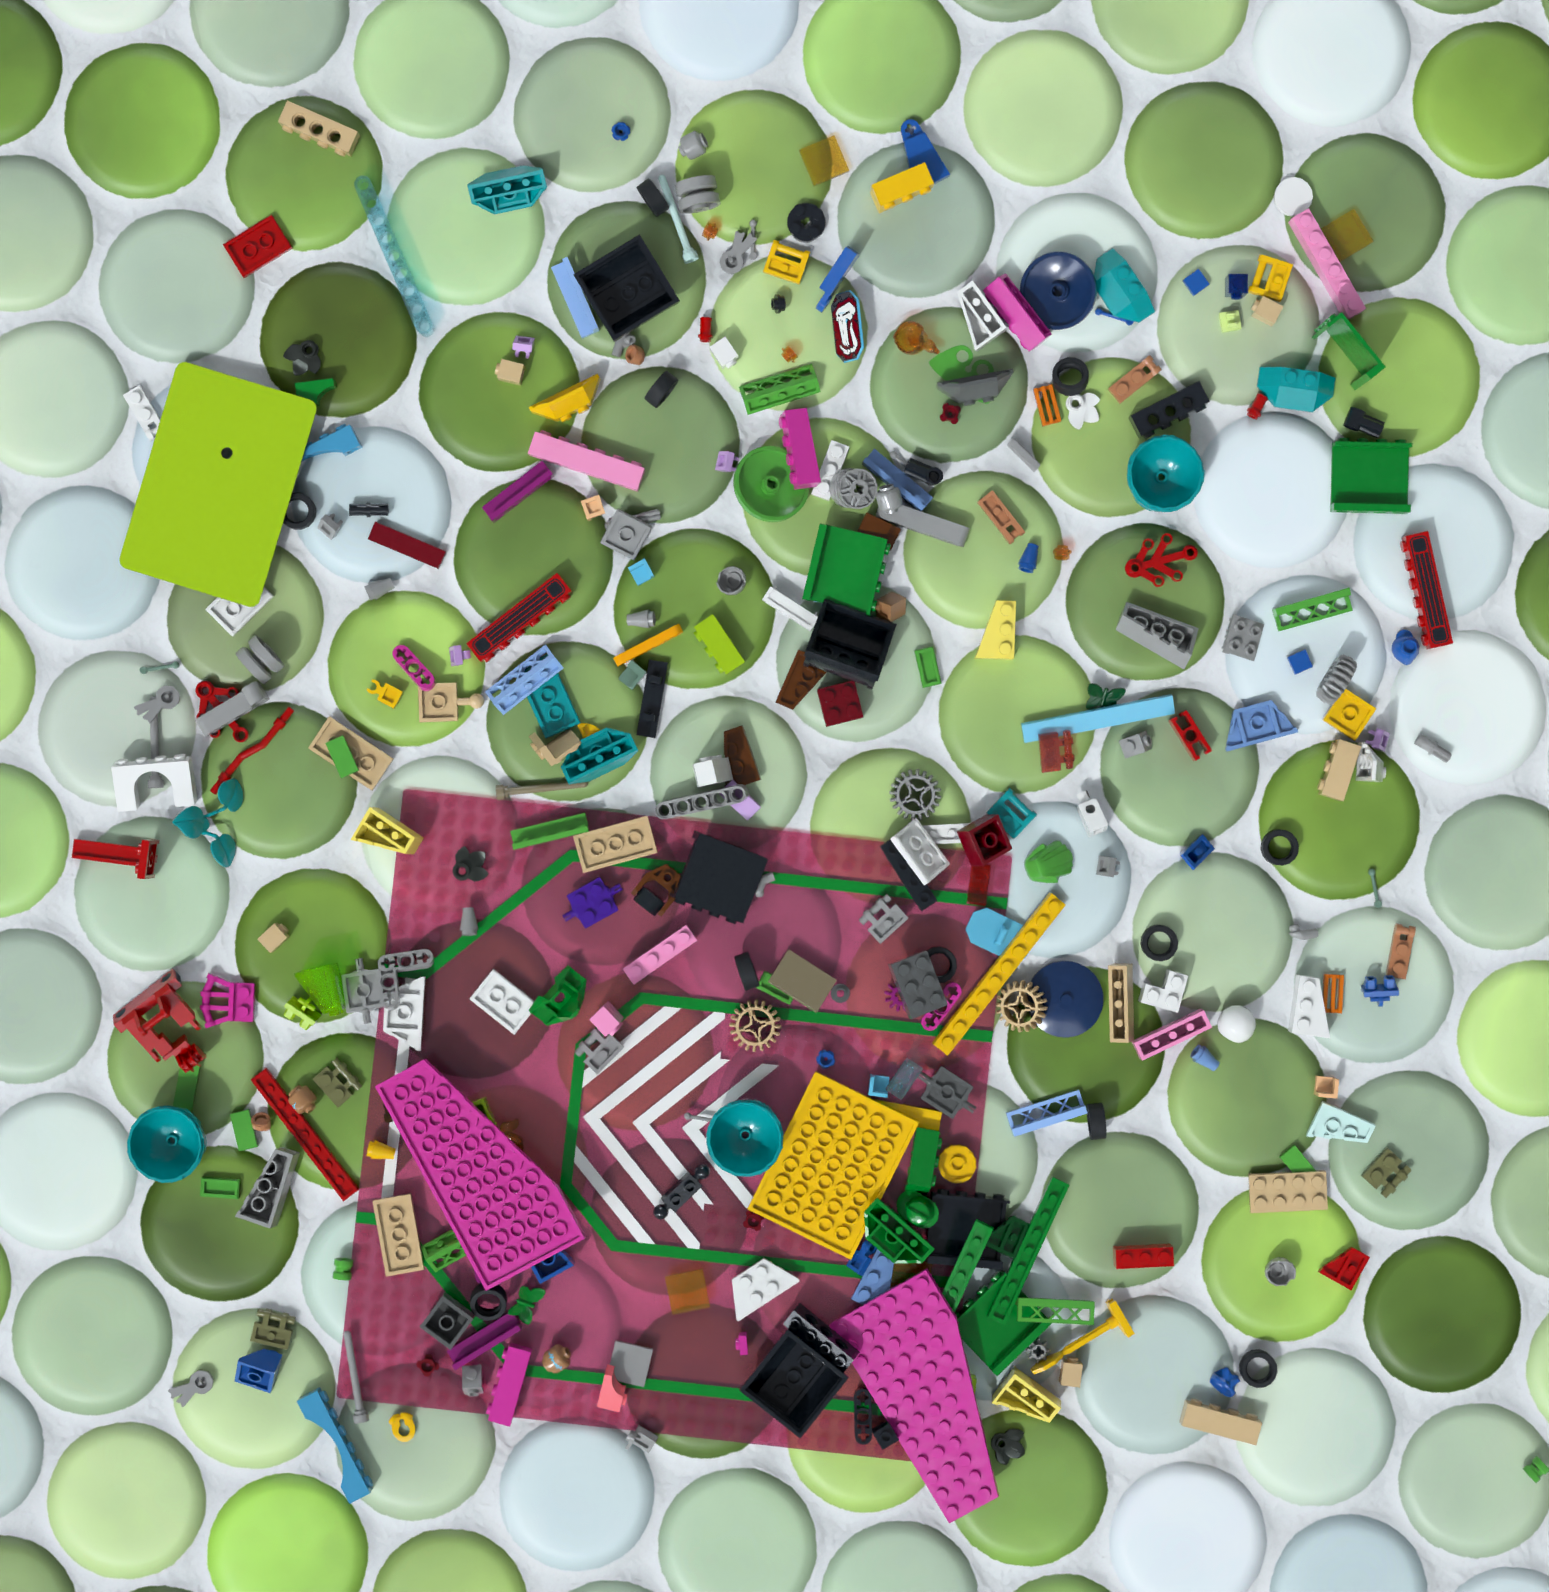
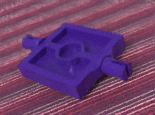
[562,876,623,929]

